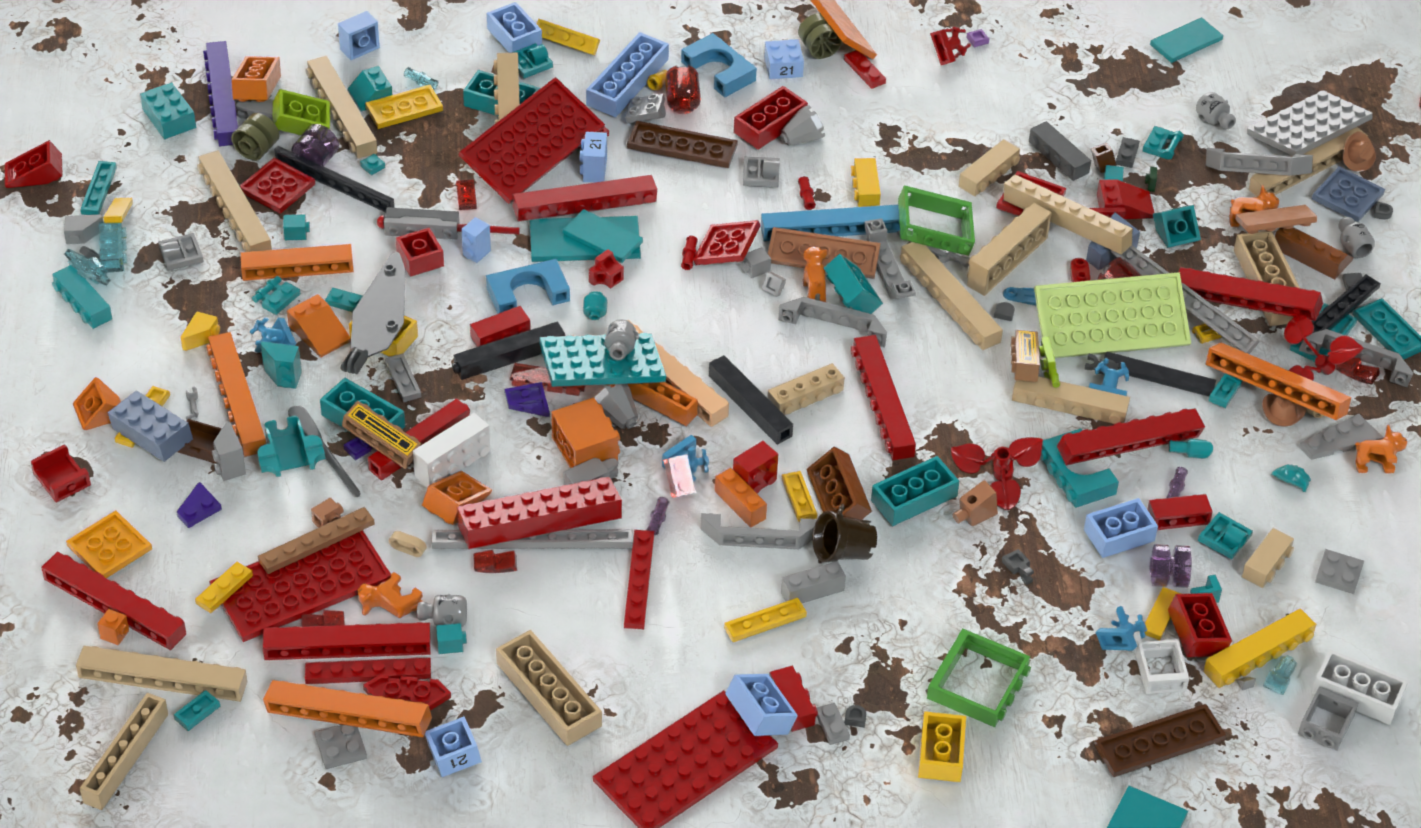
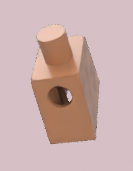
[952,480,998,526]

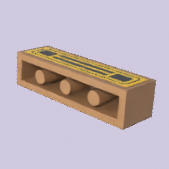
[1010,330,1040,382]
[342,401,421,469]

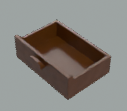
[178,419,222,463]

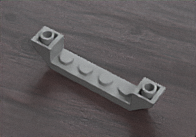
[1206,148,1313,176]
[865,218,916,299]
[778,297,887,348]
[1299,329,1413,387]
[700,513,817,550]

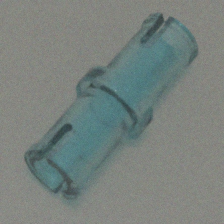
[404,67,439,90]

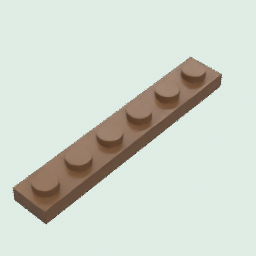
[258,507,375,574]

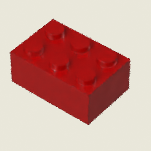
[1168,593,1232,657]

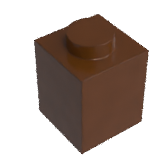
[1091,142,1117,174]

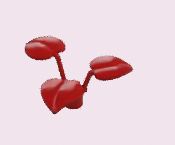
[1284,315,1364,381]
[951,437,1043,510]

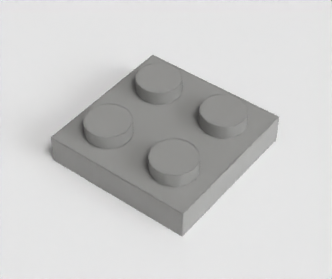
[1315,549,1364,594]
[315,725,367,769]

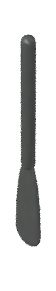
[288,406,361,497]

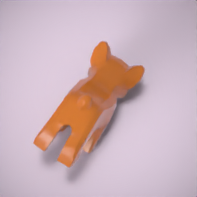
[1229,185,1279,227]
[803,246,827,302]
[1355,425,1408,473]
[357,572,423,618]

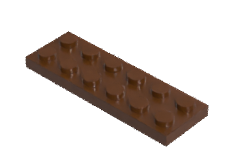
[627,121,738,168]
[1094,704,1226,778]

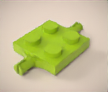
[1039,336,1060,388]

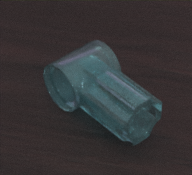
[1263,655,1297,695]

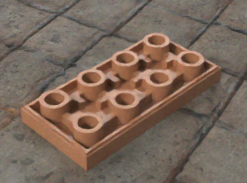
[1236,205,1317,234]

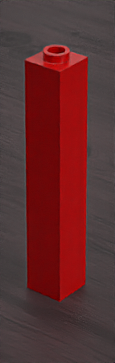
[368,398,470,481]

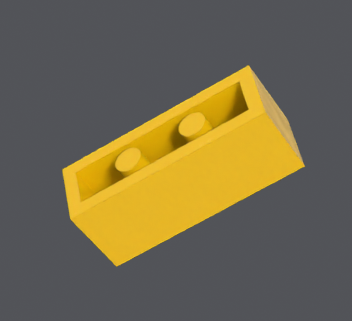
[851,158,881,207]

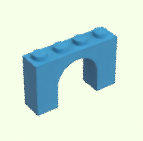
[681,33,757,97]
[486,259,570,314]

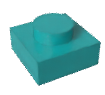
[360,154,385,176]

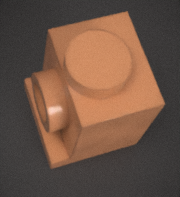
[311,497,344,528]

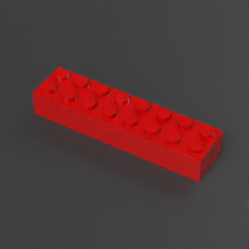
[457,476,622,549]

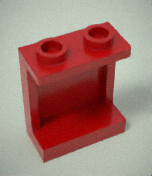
[31,444,91,503]

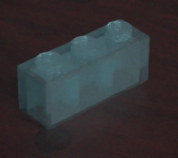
[99,222,128,273]

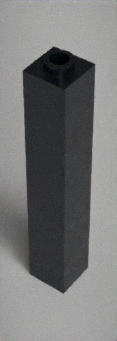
[452,321,565,380]
[709,355,793,445]

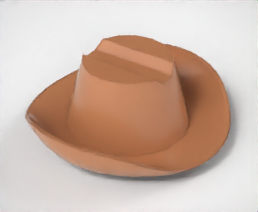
[1343,131,1376,172]
[1262,394,1306,427]

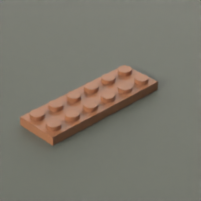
[768,227,881,279]

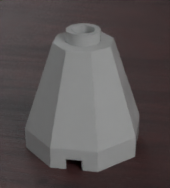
[780,105,825,145]
[594,384,638,429]

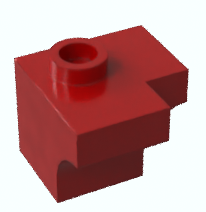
[589,249,624,289]

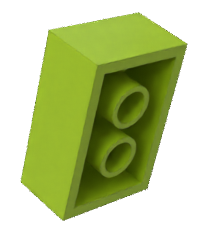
[272,89,330,141]

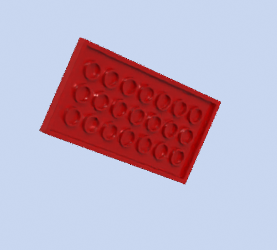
[458,77,605,204]
[209,530,391,642]
[593,690,778,828]

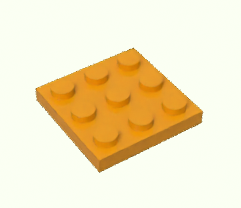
[66,510,152,578]

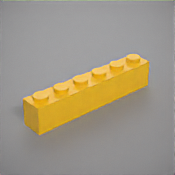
[1203,608,1317,688]

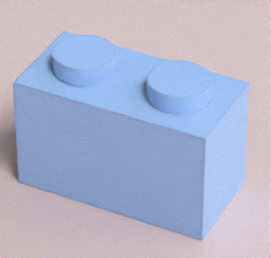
[462,217,491,263]

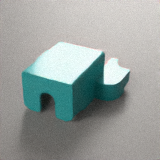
[257,416,326,477]

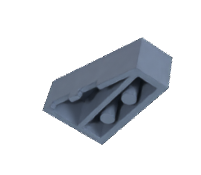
[1086,212,1140,270]

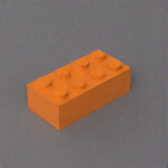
[231,56,281,102]

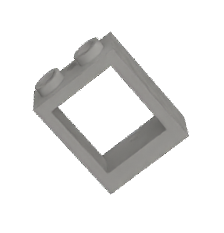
[1298,686,1359,750]

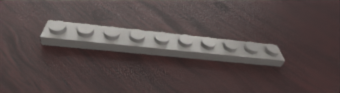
[1111,245,1260,354]
[432,529,632,549]

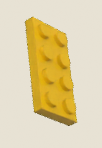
[365,85,443,129]

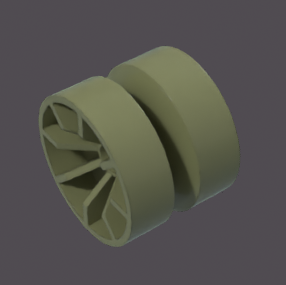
[798,13,842,59]
[231,113,280,161]

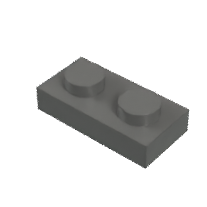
[1116,137,1140,168]

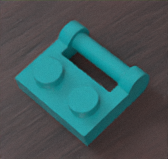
[1142,126,1184,160]

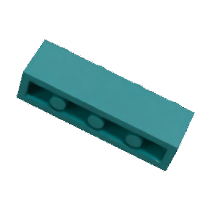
[52,264,112,329]

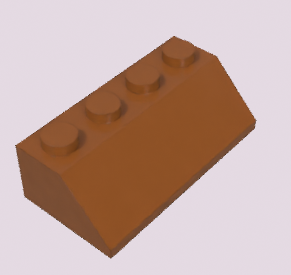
[1275,227,1353,280]
[806,446,872,520]

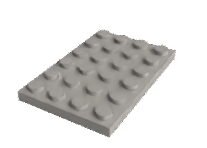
[1247,91,1372,156]

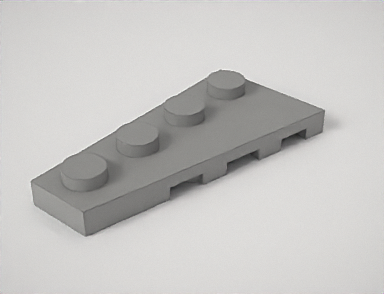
[1299,414,1384,460]

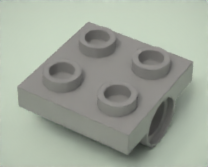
[625,94,666,123]
[743,156,780,187]
[158,233,204,271]

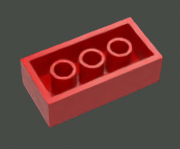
[733,86,808,150]

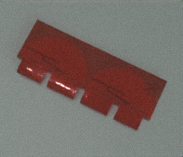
[510,363,586,396]

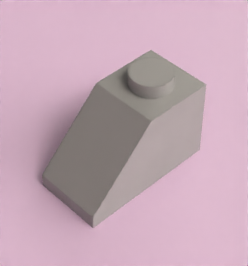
[64,214,104,244]

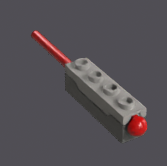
[377,207,520,240]

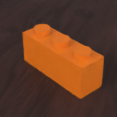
[715,468,767,528]

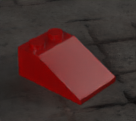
[5,140,63,188]
[1097,179,1155,219]

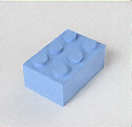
[487,2,542,53]
[1084,498,1158,558]
[725,674,798,736]

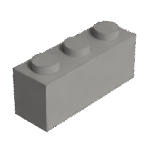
[781,561,846,603]

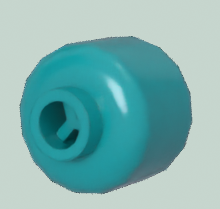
[583,291,608,320]

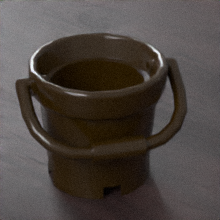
[812,503,877,564]

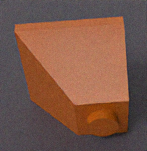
[73,377,121,430]

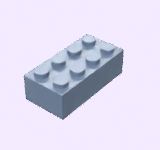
[107,390,193,462]

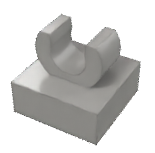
[762,271,786,297]

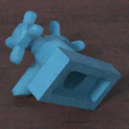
[250,317,297,353]
[1089,358,1129,396]
[662,435,709,481]
[1095,606,1147,651]

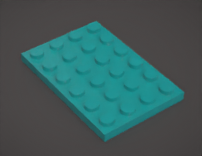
[539,332,666,387]

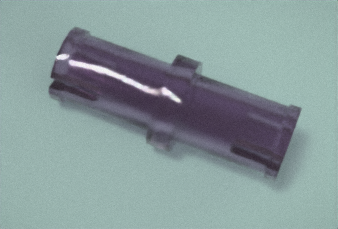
[1166,467,1188,498]
[647,497,670,535]

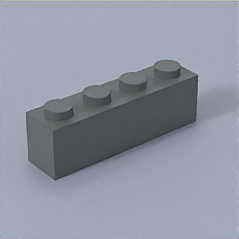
[1029,121,1091,181]

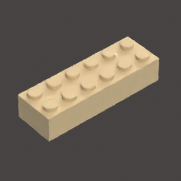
[967,203,1052,296]
[1234,231,1300,326]
[496,630,602,746]

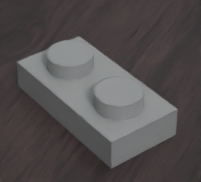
[816,703,850,745]

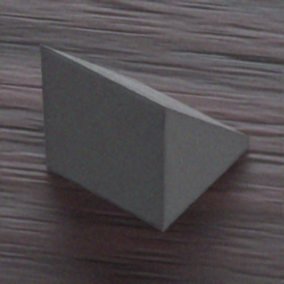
[1236,677,1256,690]

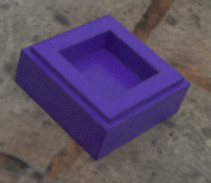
[343,437,371,461]

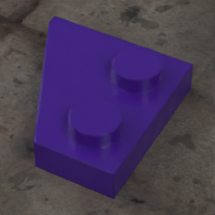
[504,382,550,417]
[177,482,222,528]

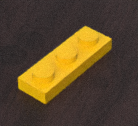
[195,561,253,613]

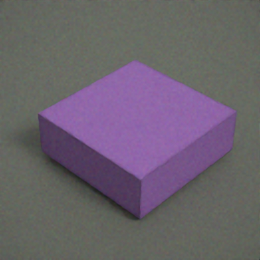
[966,29,990,48]

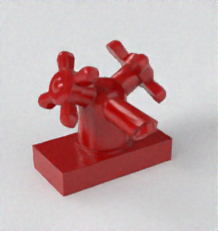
[930,26,971,65]

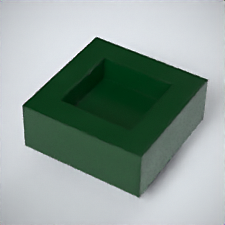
[1145,166,1157,192]

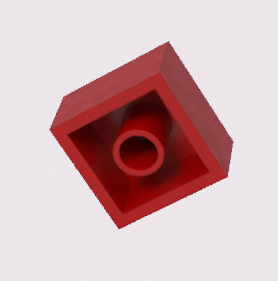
[395,227,444,277]
[733,441,779,493]

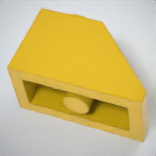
[180,312,220,351]

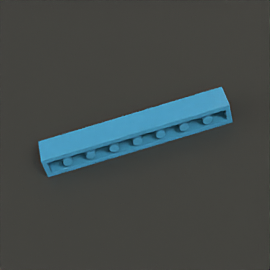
[761,204,900,241]

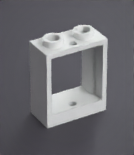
[1135,639,1189,694]

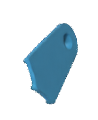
[1003,287,1037,306]

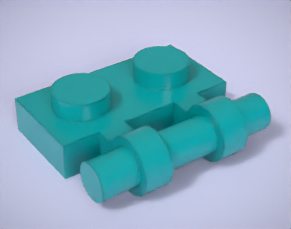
[252,276,301,315]

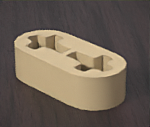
[389,531,427,557]

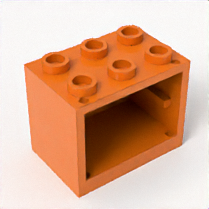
[551,397,620,468]

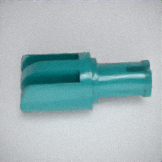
[1169,438,1213,459]

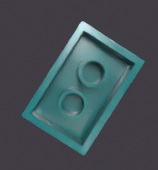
[140,82,196,140]
[824,254,883,314]

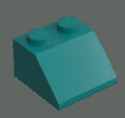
[348,66,393,111]
[1153,205,1201,248]
[261,341,302,389]

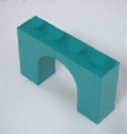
[1040,428,1119,508]

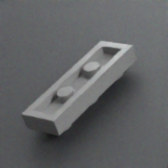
[385,354,421,402]

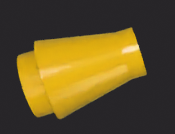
[647,70,670,90]

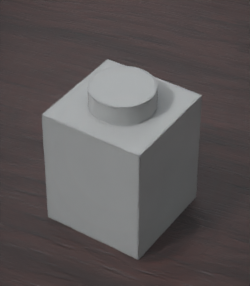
[741,247,771,278]

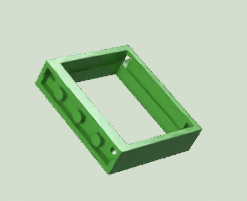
[898,185,975,256]
[927,628,1031,727]

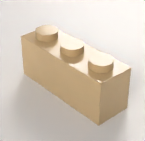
[1242,528,1294,588]

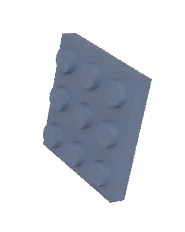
[1312,166,1385,222]

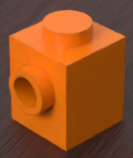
[97,609,129,645]

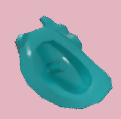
[1271,464,1311,492]

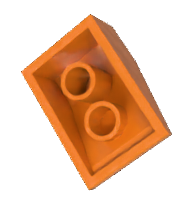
[287,294,351,358]
[422,471,492,525]

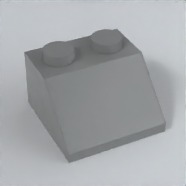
[212,421,246,481]

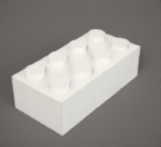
[413,413,490,488]
[1311,649,1408,725]

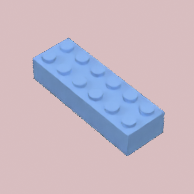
[586,32,669,117]

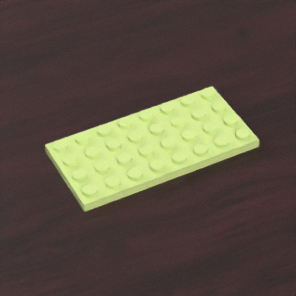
[1034,272,1191,358]

